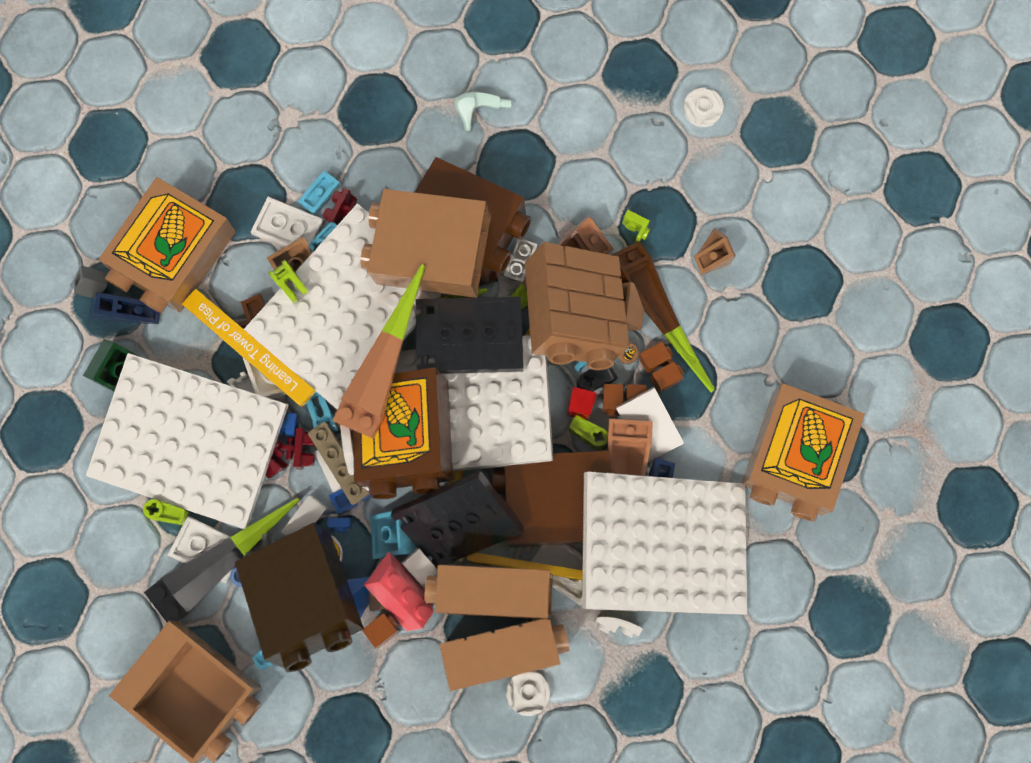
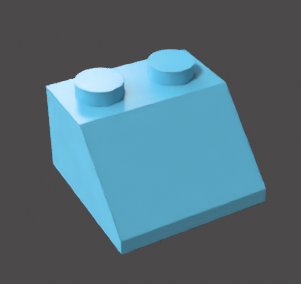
[370,511,417,559]

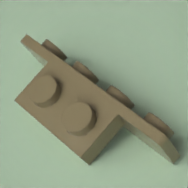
[308,422,370,505]

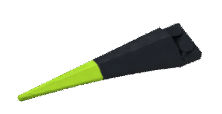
[144,498,299,623]

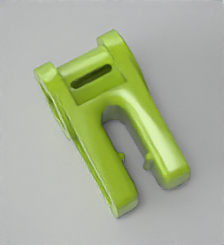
[268,260,309,304]
[569,416,608,450]
[143,499,189,526]

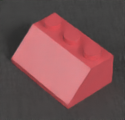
[364,552,434,631]

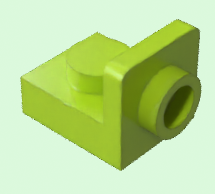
[622,210,651,243]

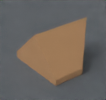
[694,228,736,275]

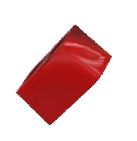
[567,387,597,421]

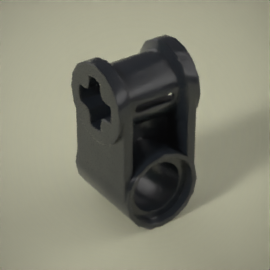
[576,367,618,392]

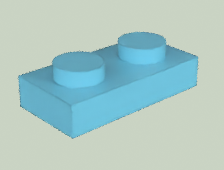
[298,171,340,215]

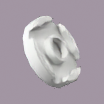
[683,87,724,127]
[506,671,550,716]

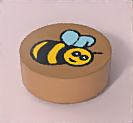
[618,343,639,364]

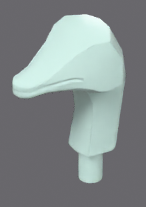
[454,91,511,131]

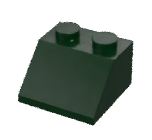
[83,339,140,392]

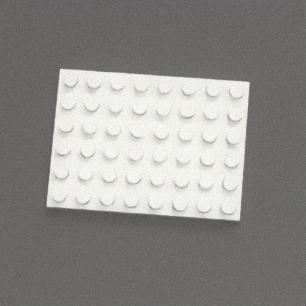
[244,204,444,410]
[395,335,553,471]
[86,353,288,529]
[582,472,747,615]

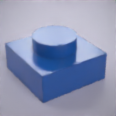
[283,413,300,438]
[329,489,358,515]
[328,518,352,533]

